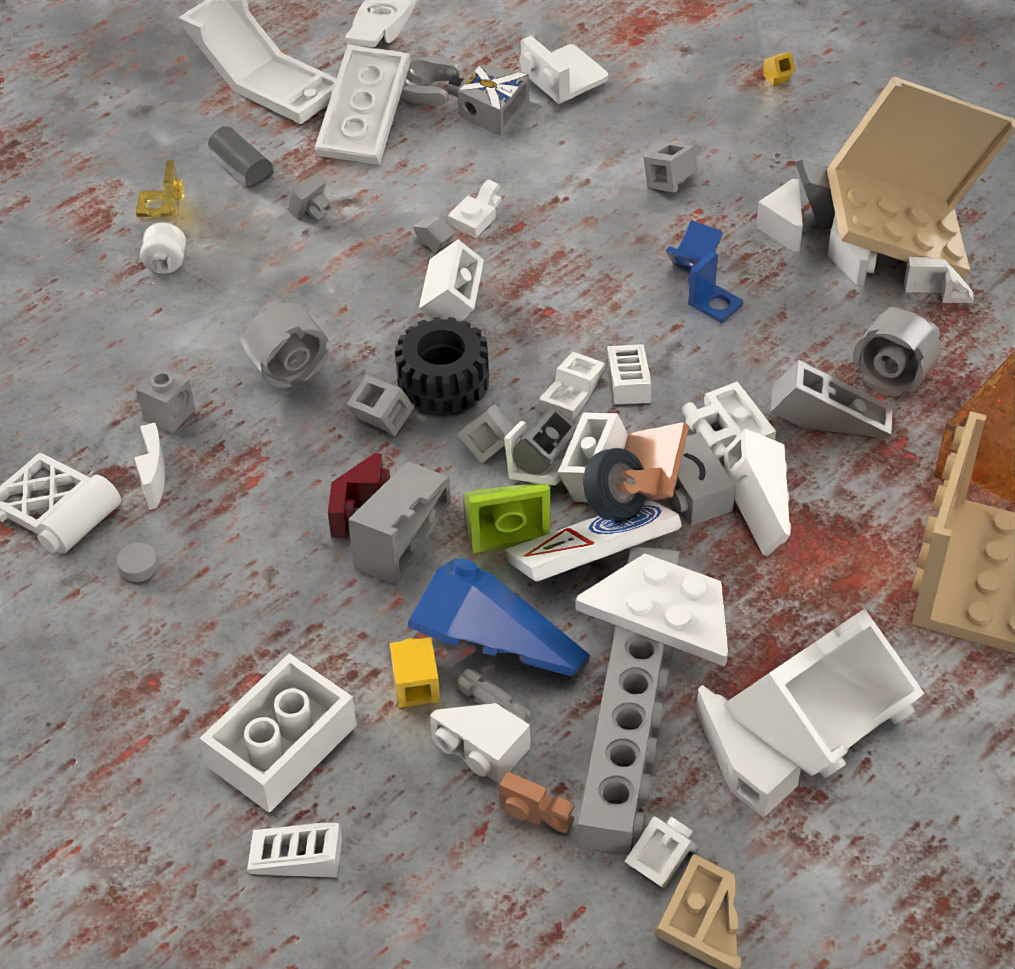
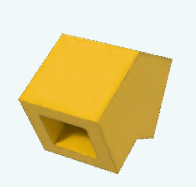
[763,52,796,86]

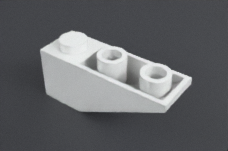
[724,429,791,556]
[696,685,801,818]

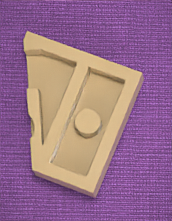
[654,854,741,969]

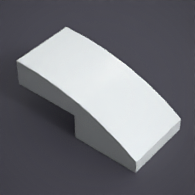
[538,352,606,422]
[134,422,165,510]

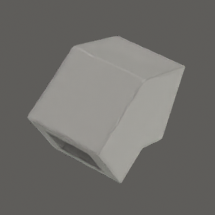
[413,215,456,253]

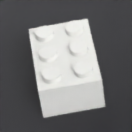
[199,653,357,813]

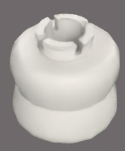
[140,222,186,274]

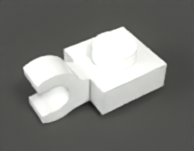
[447,180,501,238]

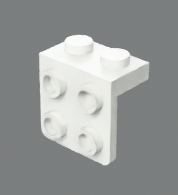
[519,36,608,104]

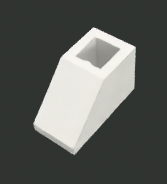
[827,214,878,286]
[430,703,531,784]

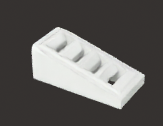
[607,344,652,405]
[247,823,342,878]

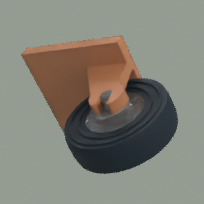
[583,422,689,521]

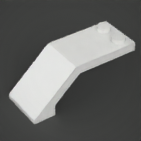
[178,0,337,124]

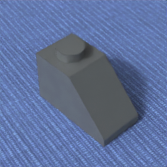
[795,160,835,232]

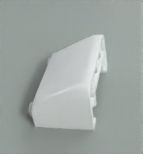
[723,609,925,778]

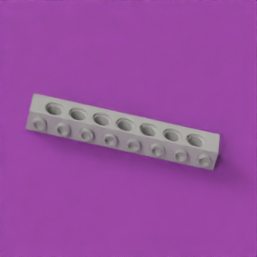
[578,546,679,855]

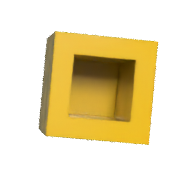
[390,637,440,708]

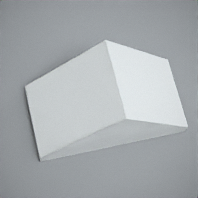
[756,179,803,252]

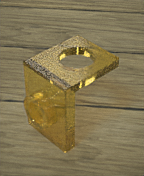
[136,160,184,217]

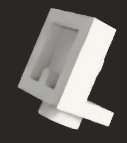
[624,816,699,888]

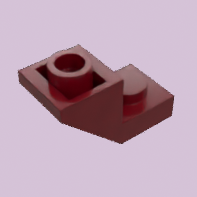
[327,453,390,538]

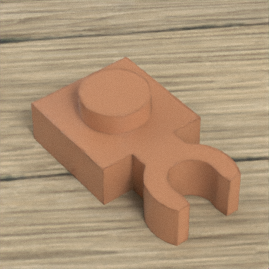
[499,771,575,833]

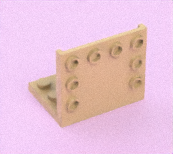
[826,76,1015,279]
[911,411,1015,653]

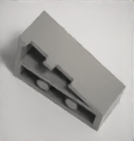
[348,462,451,585]

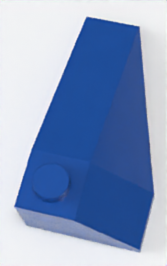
[407,558,590,676]

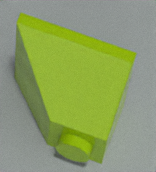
[463,484,550,554]

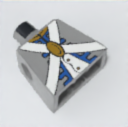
[447,65,529,135]

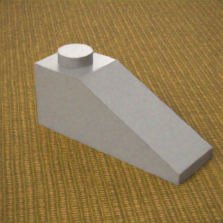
[770,360,893,439]

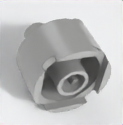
[240,300,329,388]
[853,307,941,397]

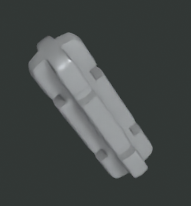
[458,669,530,723]

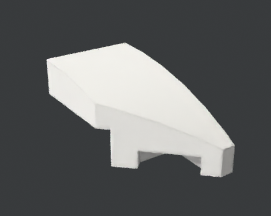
[904,257,974,303]

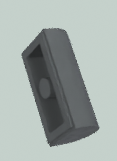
[208,126,274,188]
[513,404,577,475]

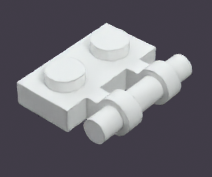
[681,382,776,464]

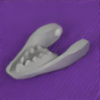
[399,56,461,106]

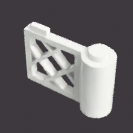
[0,453,121,554]

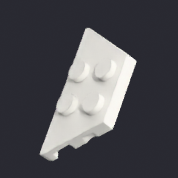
[576,554,728,666]

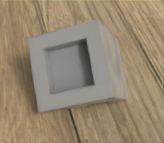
[458,404,514,464]

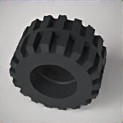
[395,317,489,415]

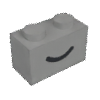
[671,432,735,526]

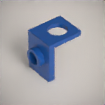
[666,220,723,270]
[688,251,743,323]

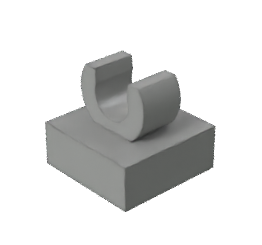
[288,174,330,221]

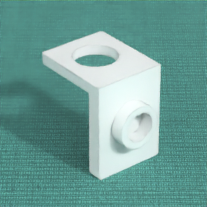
[504,421,563,485]

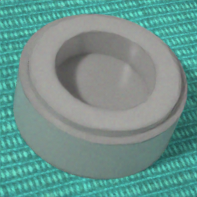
[116,542,158,582]

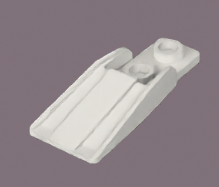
[345,0,418,48]

